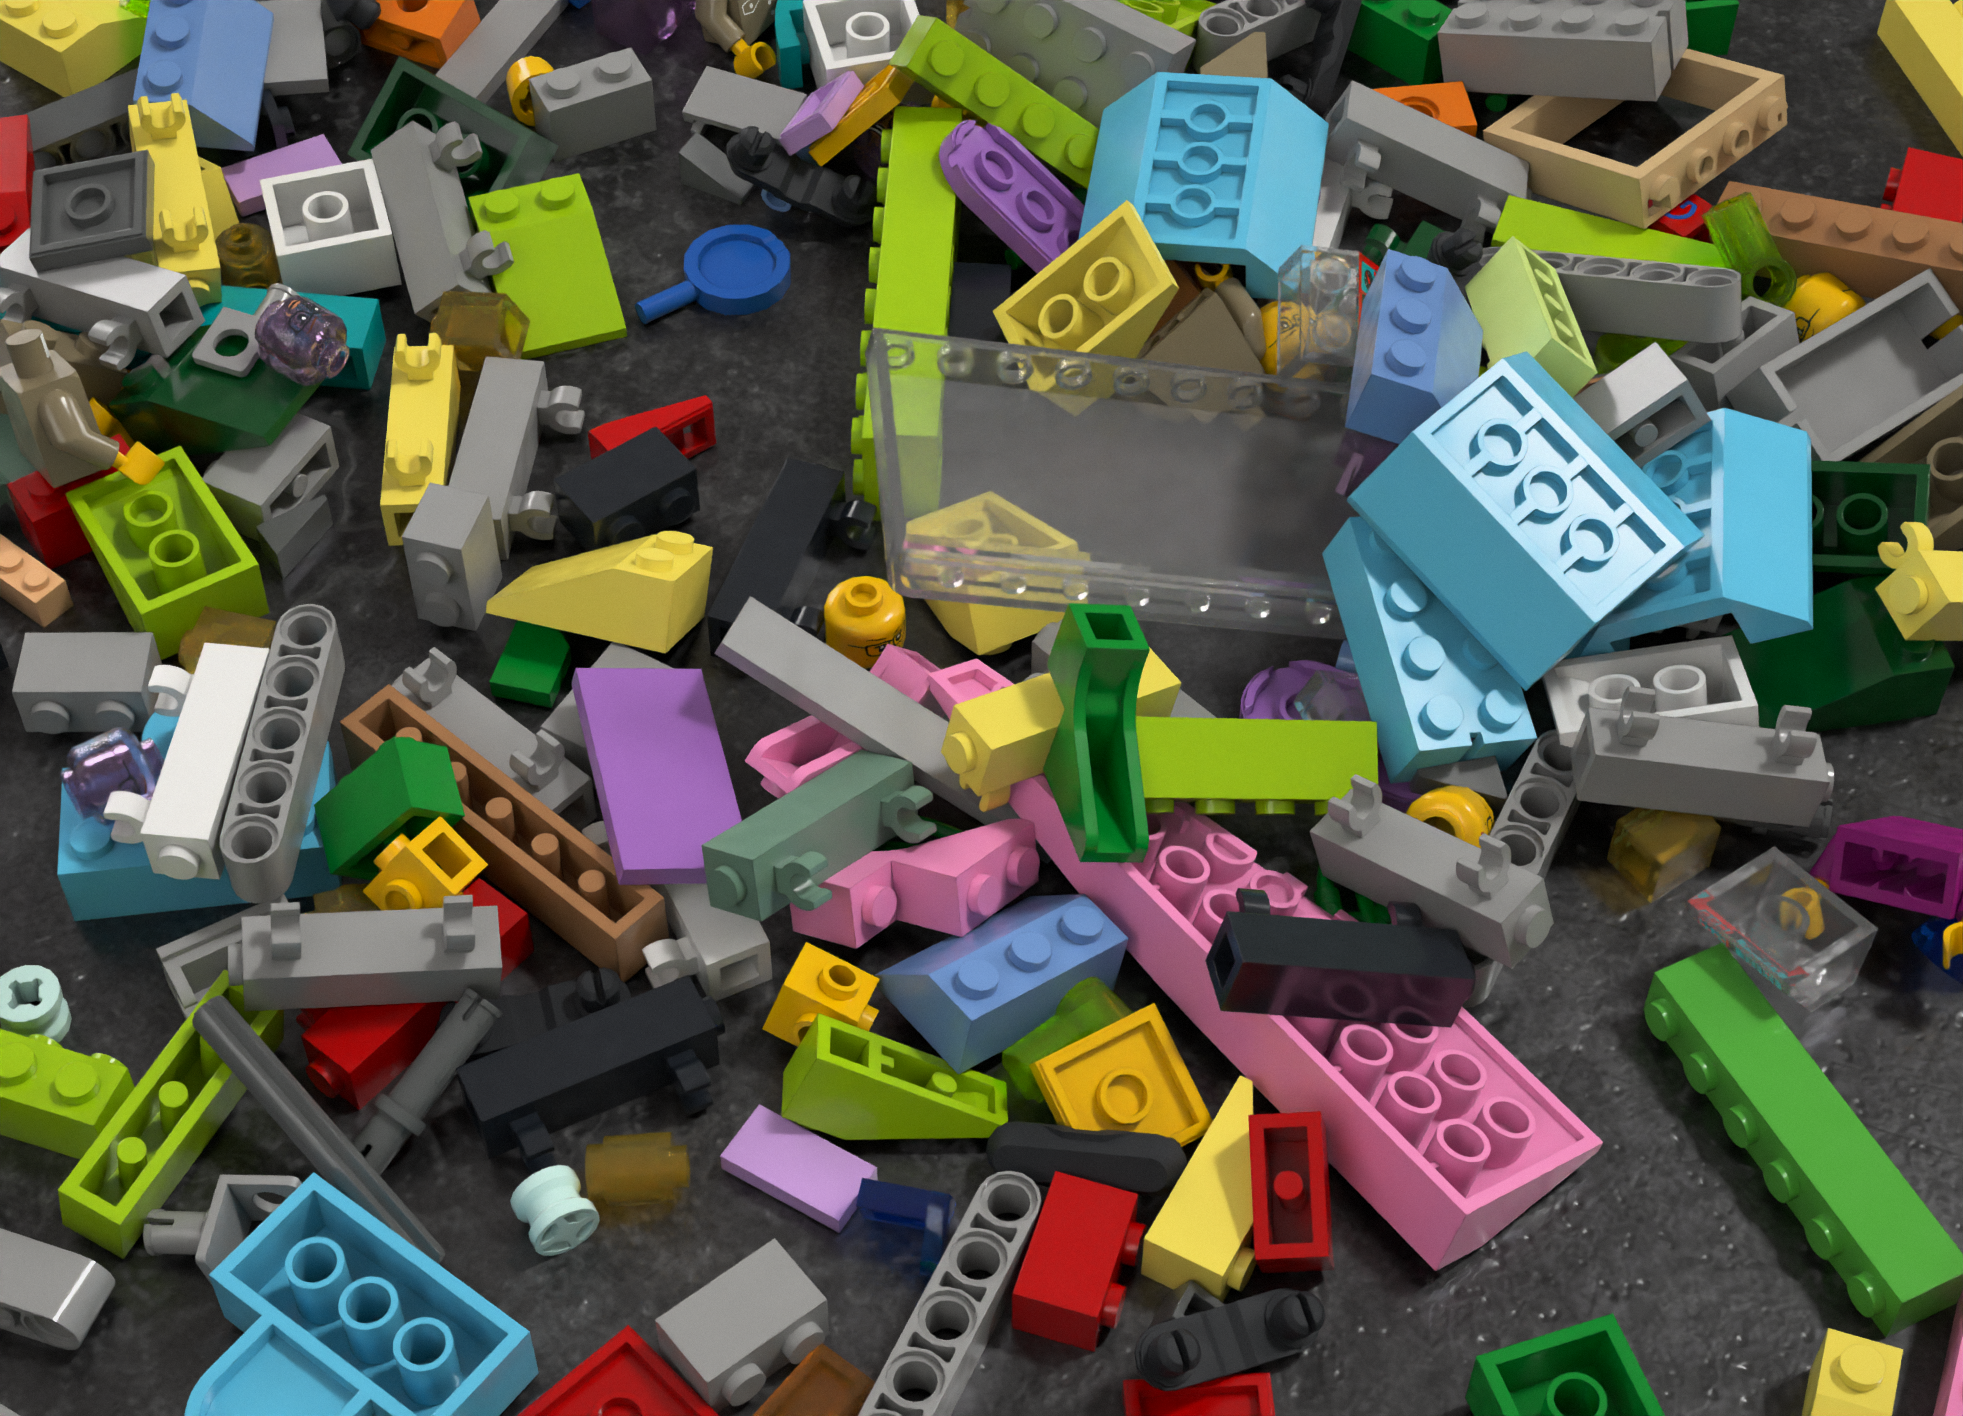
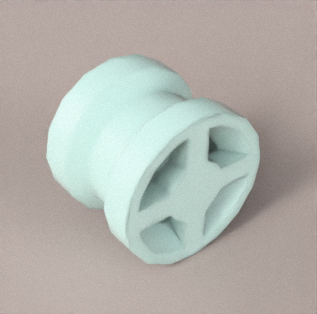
[0,965,72,1042]
[510,1165,600,1256]

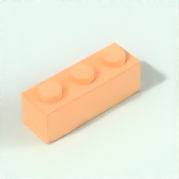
[0,534,73,628]

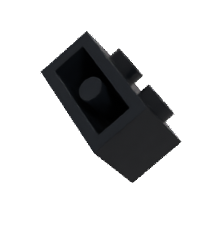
[553,426,700,552]

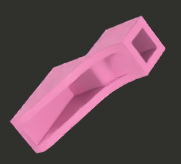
[745,644,945,798]
[790,819,1040,949]

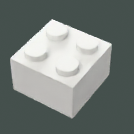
[803,0,934,109]
[260,158,401,296]

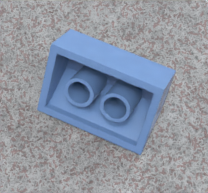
[133,0,274,151]
[1345,249,1483,444]
[875,894,1129,1074]

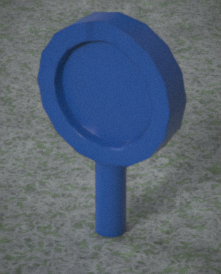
[635,225,791,324]

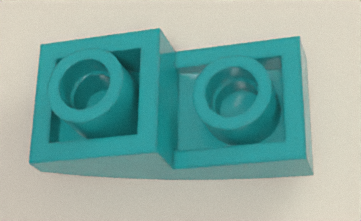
[775,0,810,89]

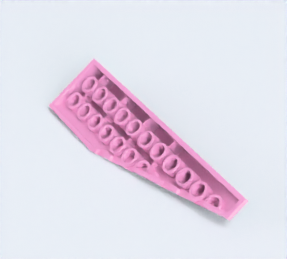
[927,658,1603,1271]

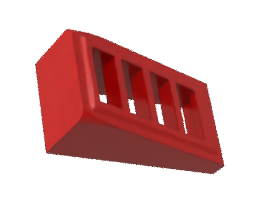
[588,395,717,460]

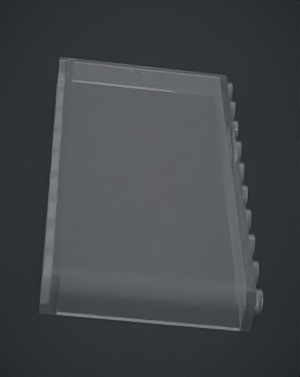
[865,327,1400,640]

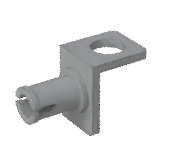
[192,283,304,377]
[143,1175,302,1285]

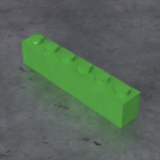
[1643,943,1963,1338]

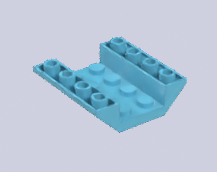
[1078,72,1329,301]
[1346,351,1705,691]
[1565,408,1813,659]

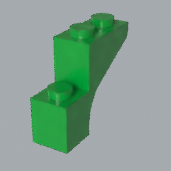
[1043,603,1150,863]

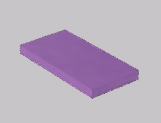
[571,668,742,885]

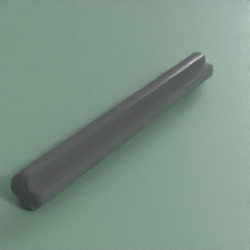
[192,995,445,1265]

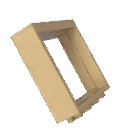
[1483,48,1788,229]

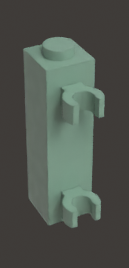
[701,749,937,921]

